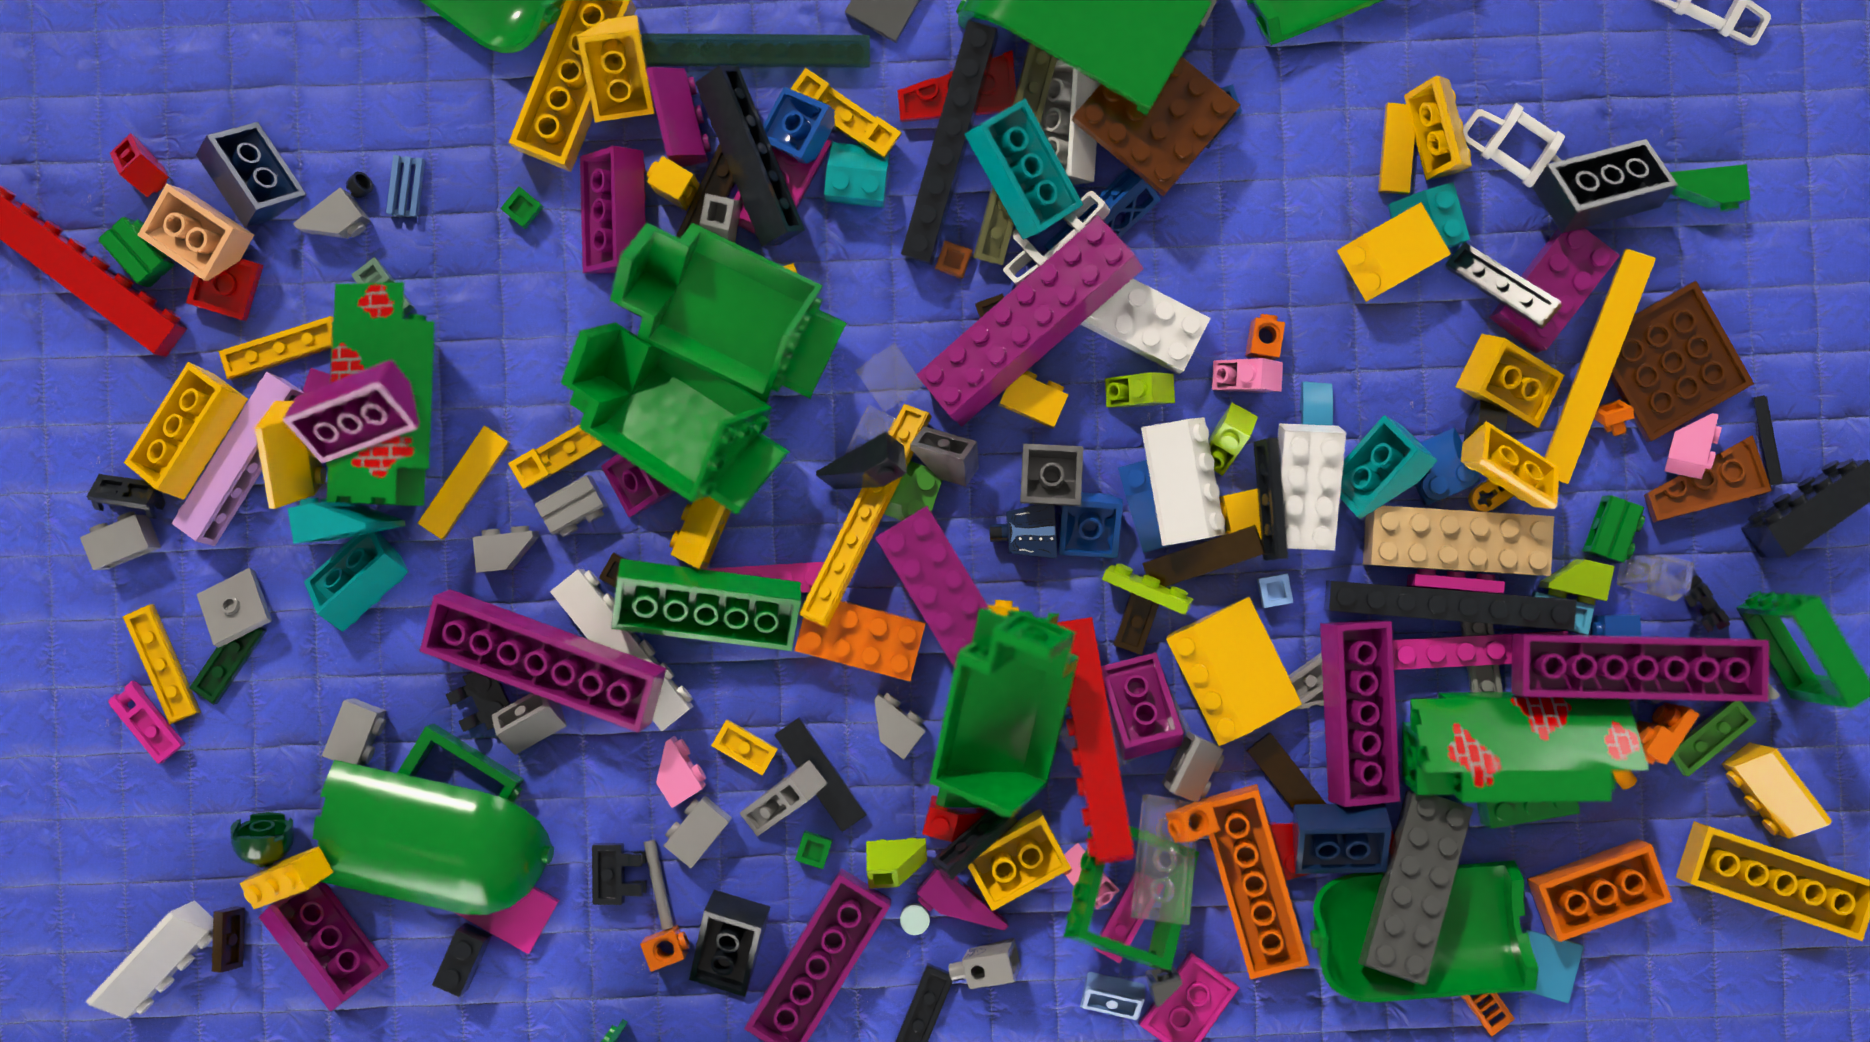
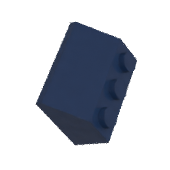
[196,122,307,228]
[1292,803,1392,874]

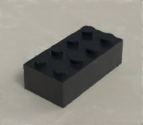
[1532,139,1678,233]
[1741,459,1870,558]

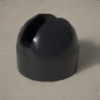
[346,171,373,198]

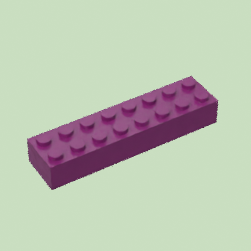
[916,215,1144,427]
[420,589,667,733]
[1511,633,1769,702]

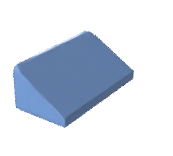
[1080,972,1145,1021]

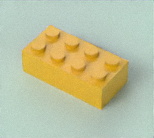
[124,362,248,500]

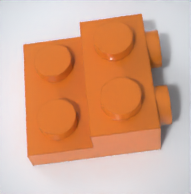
[1635,702,1700,765]

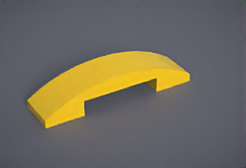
[791,68,902,158]
[508,424,605,489]

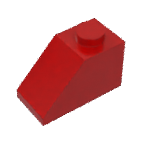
[110,133,169,198]
[922,795,989,842]

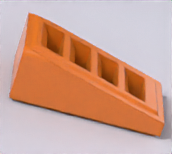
[1461,993,1515,1037]

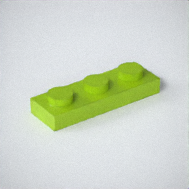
[1102,563,1194,615]

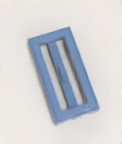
[386,155,425,218]

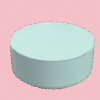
[900,903,930,935]

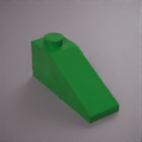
[1670,164,1751,212]

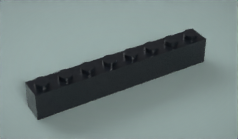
[901,20,999,265]
[1324,580,1576,630]

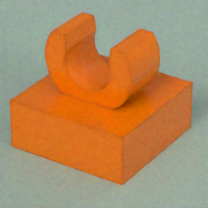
[1594,400,1635,436]

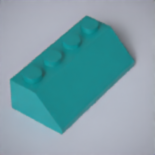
[964,98,1084,239]

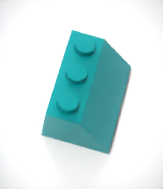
[304,532,409,632]

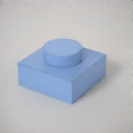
[1257,573,1293,608]

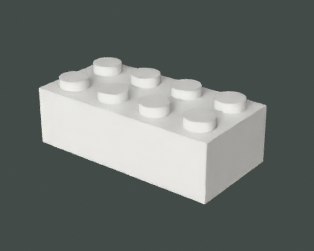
[1080,279,1211,375]
[1278,423,1346,550]

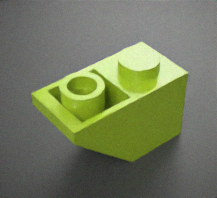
[1105,372,1175,408]
[1209,402,1258,476]
[1539,559,1615,605]
[866,838,927,889]

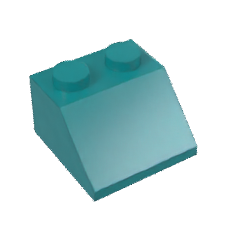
[824,142,891,208]
[1387,182,1470,249]

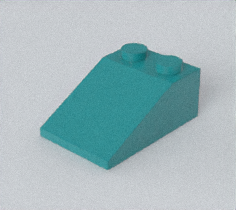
[1340,415,1438,519]
[288,498,405,544]

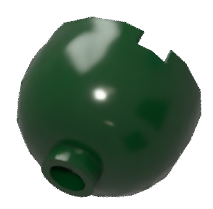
[230,812,294,867]

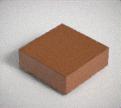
[935,241,973,279]

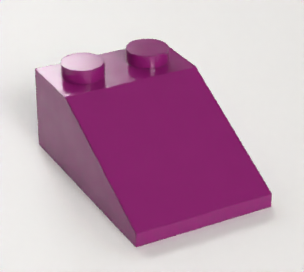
[1101,652,1183,761]

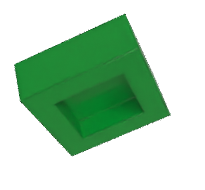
[500,186,544,229]
[795,830,833,869]

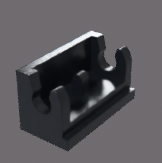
[87,474,166,519]

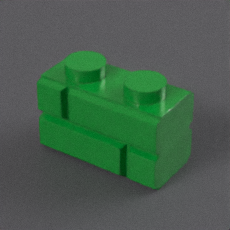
[98,217,174,288]
[1582,495,1645,564]

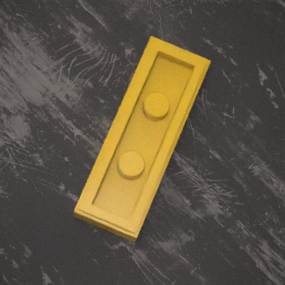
[1378,103,1415,195]

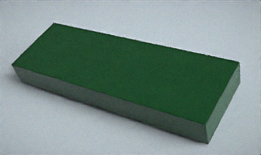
[189,627,267,705]

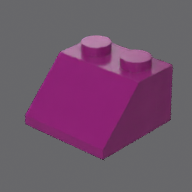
[601,454,675,518]

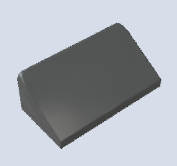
[1145,965,1183,1007]

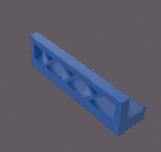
[1044,168,1161,251]

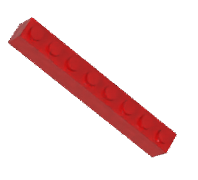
[0,185,187,357]
[1057,617,1134,865]

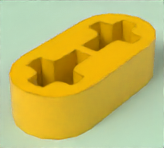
[1468,479,1514,512]

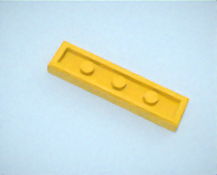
[219,316,334,380]
[418,426,511,540]
[122,604,201,725]

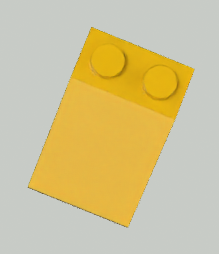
[1337,202,1451,302]
[1455,334,1565,428]

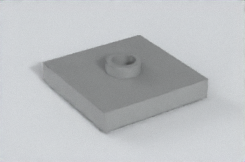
[197,568,272,648]

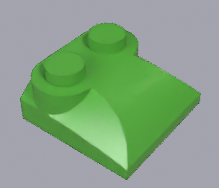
[884,461,942,521]

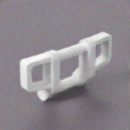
[1652,0,1771,46]
[1463,103,1565,188]
[1003,191,1110,286]

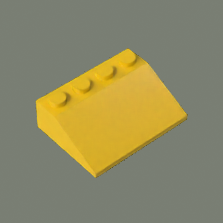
[1166,596,1302,746]

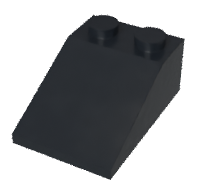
[689,890,771,997]

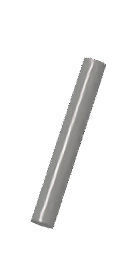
[643,839,674,930]

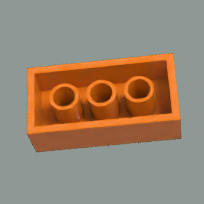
[794,600,926,682]
[1527,839,1673,942]

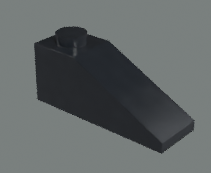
[816,431,907,490]

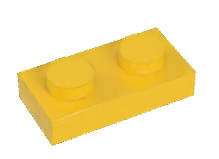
[711,719,778,776]

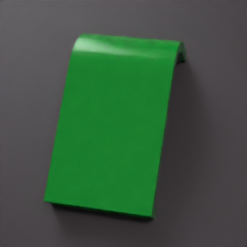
[956,0,1212,116]

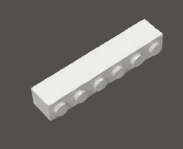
[550,569,694,731]

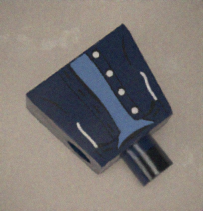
[989,504,1057,558]

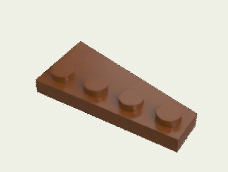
[1644,435,1772,523]

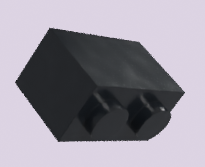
[432,923,492,997]

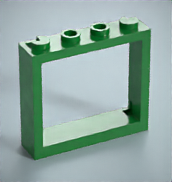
[1736,591,1870,709]
[397,724,524,804]
[1064,826,1199,970]

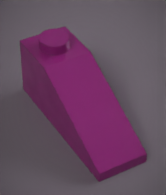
[917,869,1008,931]

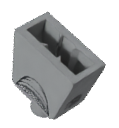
[949,938,1021,989]

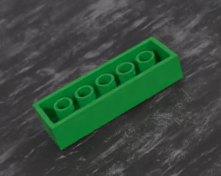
[611,559,801,651]

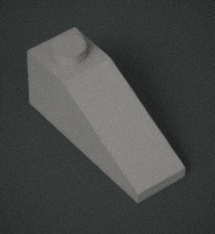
[739,760,828,836]

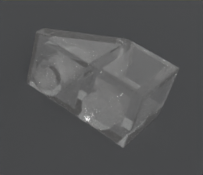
[846,405,896,454]
[1617,554,1694,601]

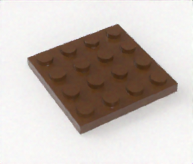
[1071,56,1241,197]
[1589,281,1754,442]

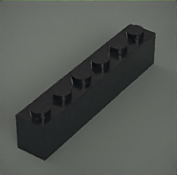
[695,65,805,247]

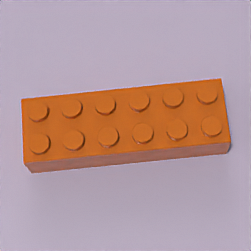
[1200,784,1309,980]

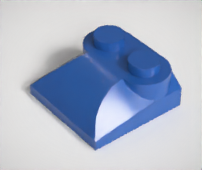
[763,87,835,164]
[1415,427,1481,505]
[1058,492,1123,558]

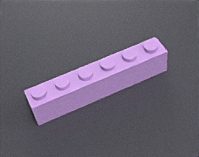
[171,372,304,546]

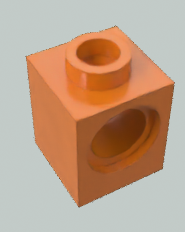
[1245,314,1285,360]
[1165,801,1220,843]
[640,925,690,972]

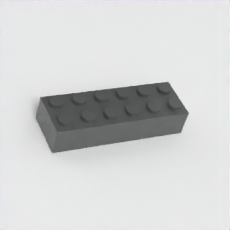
[1358,790,1473,985]

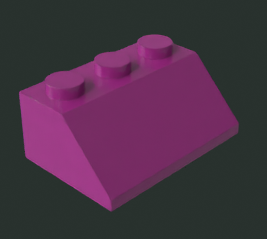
[646,67,711,167]

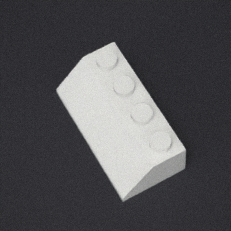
[1040,60,1101,185]
[1141,417,1225,546]
[86,900,213,1019]

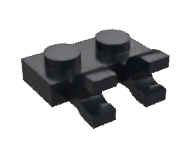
[1682,569,1730,632]
[445,671,511,732]
[592,843,647,905]

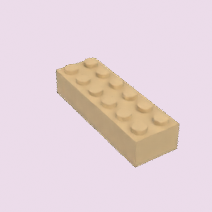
[1363,505,1554,576]

